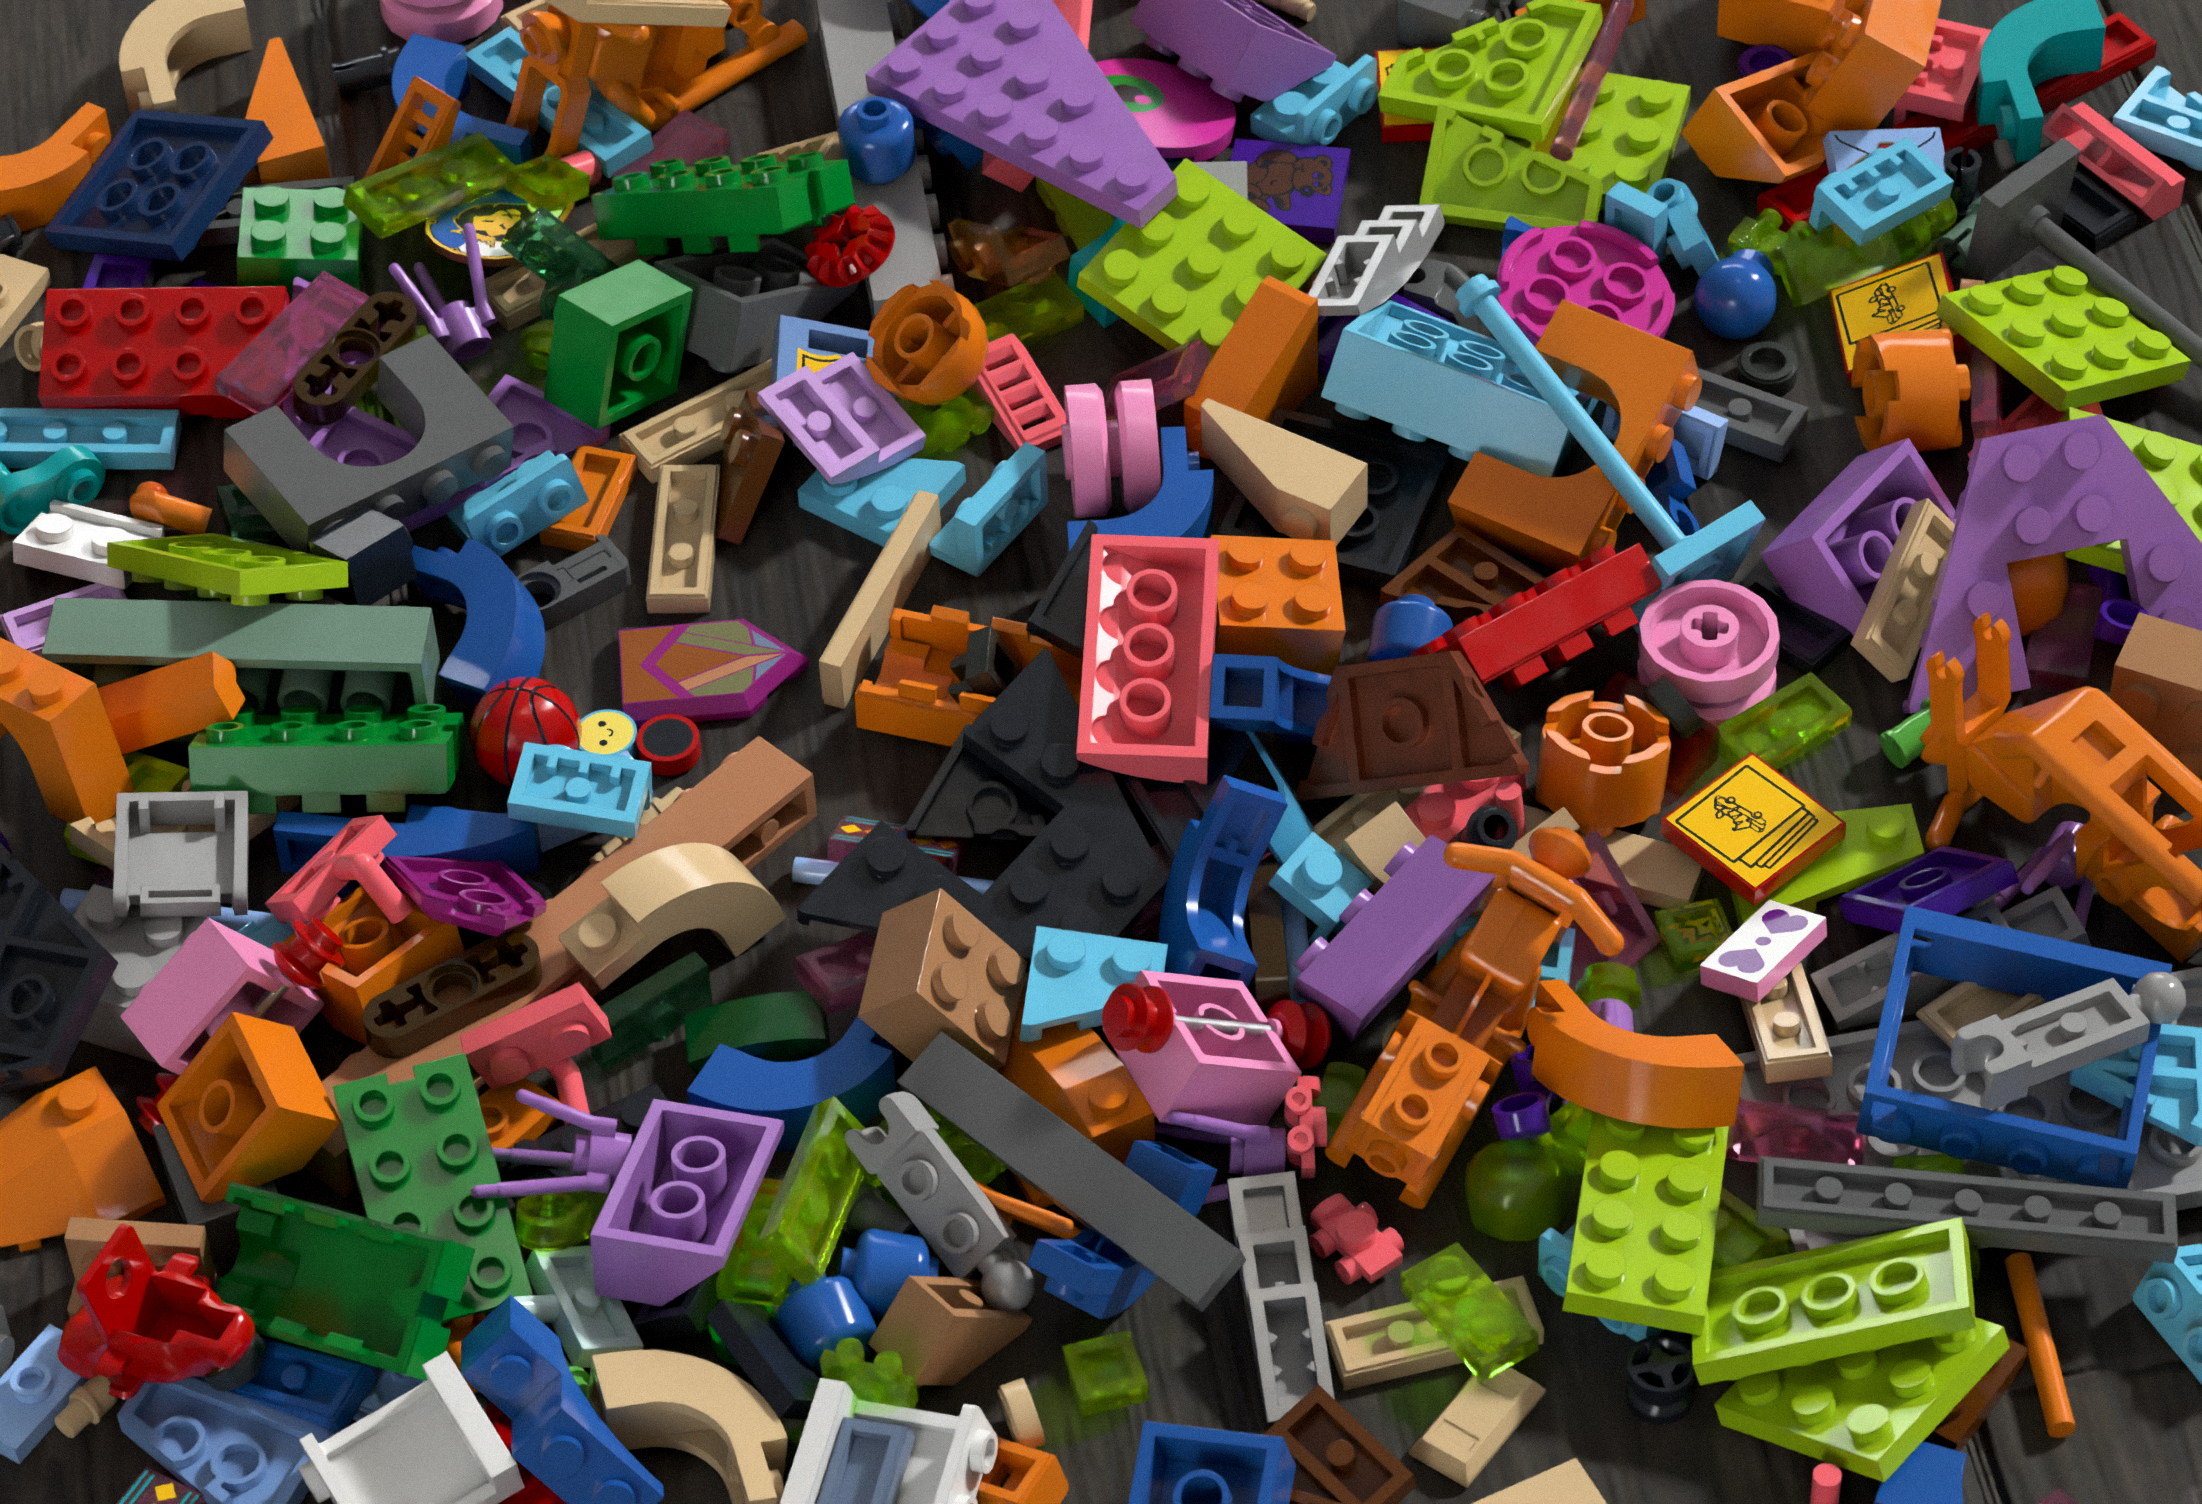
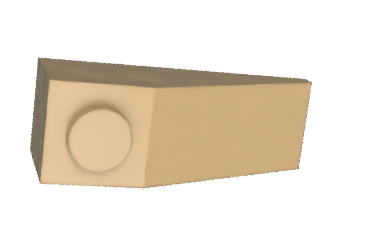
[1201,398,1368,546]

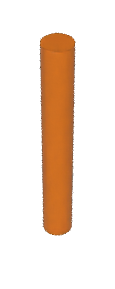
[2005,1252,2076,1438]

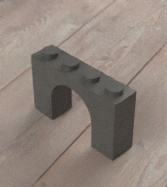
[223,333,514,554]

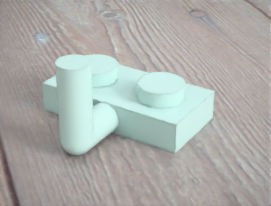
[514,1246,644,1368]

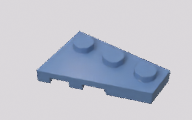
[117,1377,335,1504]

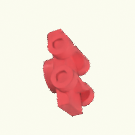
[1284,1076,1327,1179]
[1308,1193,1405,1285]

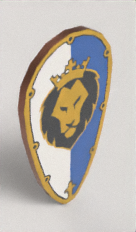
[425,177,576,267]

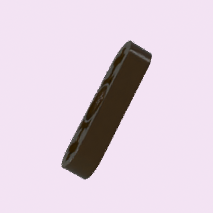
[293,292,417,426]
[1246,858,1290,1016]
[363,932,542,1059]

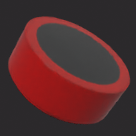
[636,714,701,776]

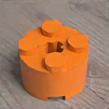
[1851,328,1971,452]
[1535,691,1671,838]

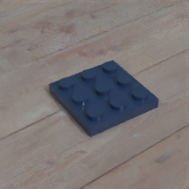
[43,109,274,262]

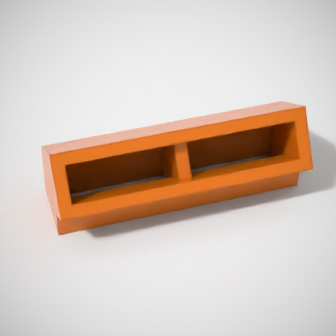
[97,651,246,755]

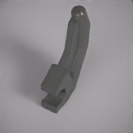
[1403,259,1497,340]

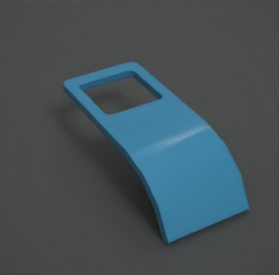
[1246,731,1315,867]

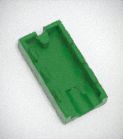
[591,151,855,256]
[188,704,465,814]
[333,1053,533,1327]
[215,1181,476,1381]

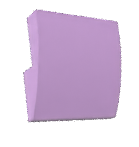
[757,351,926,485]

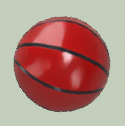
[469,677,582,787]

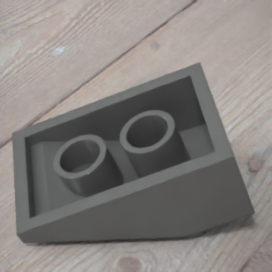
[654,238,859,373]

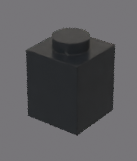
[308,506,417,606]

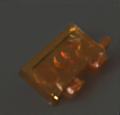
[948,218,1071,287]

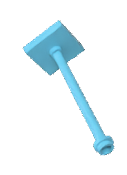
[1455,274,1766,634]

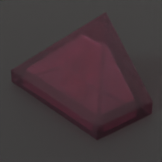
[1569,830,1662,977]
[1725,1098,1867,1165]

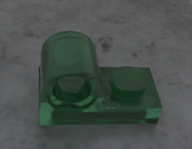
[500,206,620,331]

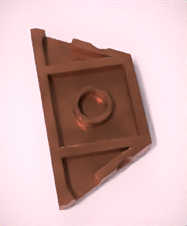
[1296,651,1530,801]

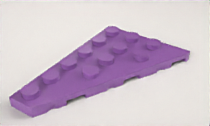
[865,0,1178,229]

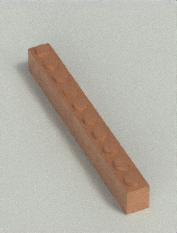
[304,736,817,1198]

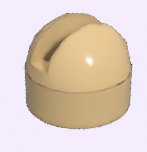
[14,322,44,372]

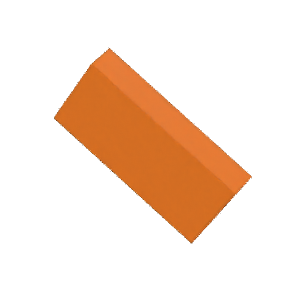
[539,445,638,552]

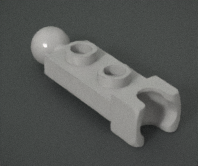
[1951,972,2186,1109]
[845,1092,1035,1312]

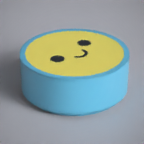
[579,709,638,759]

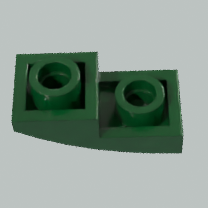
[684,991,831,1075]

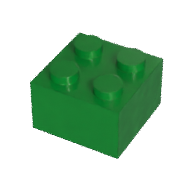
[237,186,363,305]
[543,259,693,430]

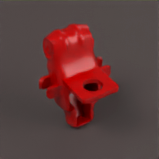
[57,1224,255,1399]

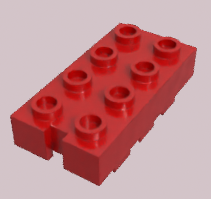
[38,286,292,419]
[1409,542,1662,700]

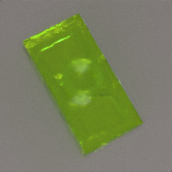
[716,1178,813,1307]

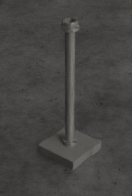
[1963,138,2202,370]

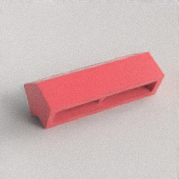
[2042,101,2185,221]

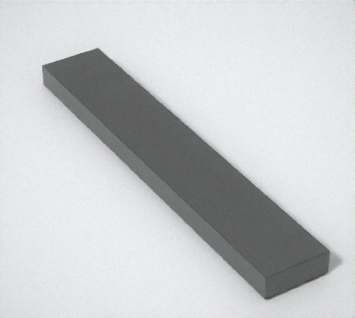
[897,1031,1246,1313]
[1756,1156,2178,1263]

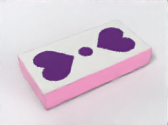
[1700,900,1827,1003]

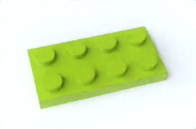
[107,533,348,606]
[1562,1111,1729,1336]
[1692,1217,1976,1386]

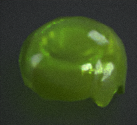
[1464,1139,1568,1241]

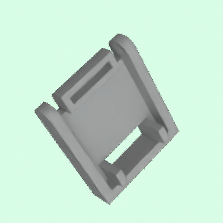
[113,791,249,918]

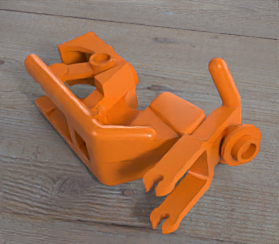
[505,0,808,169]
[1920,612,2202,964]
[1324,827,1625,1209]

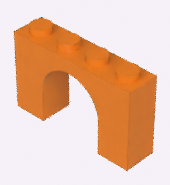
[1447,299,1702,572]
[0,638,136,824]

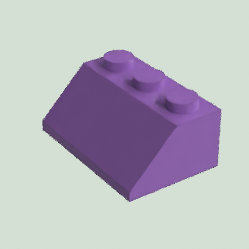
[1130,0,1337,103]
[1760,438,1957,635]
[1293,834,1496,1043]
[590,1099,784,1306]

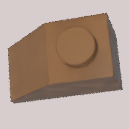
[868,1275,1033,1388]

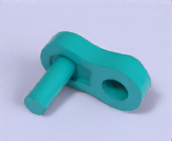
[0,445,105,534]

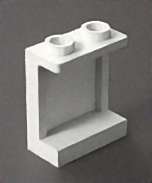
[297,1351,525,1504]
[780,1378,998,1504]

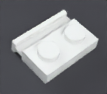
[13,499,165,590]

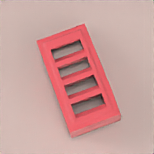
[968,334,1066,451]

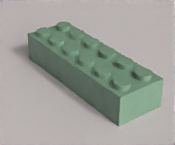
[42,598,446,742]

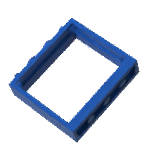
[1855,905,2172,1189]

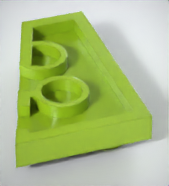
[1419,103,1603,231]
[1730,804,1925,928]

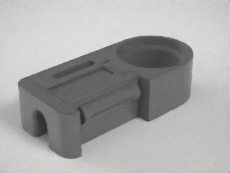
[517,535,632,631]

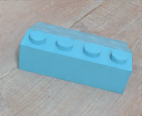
[1321,300,1599,477]

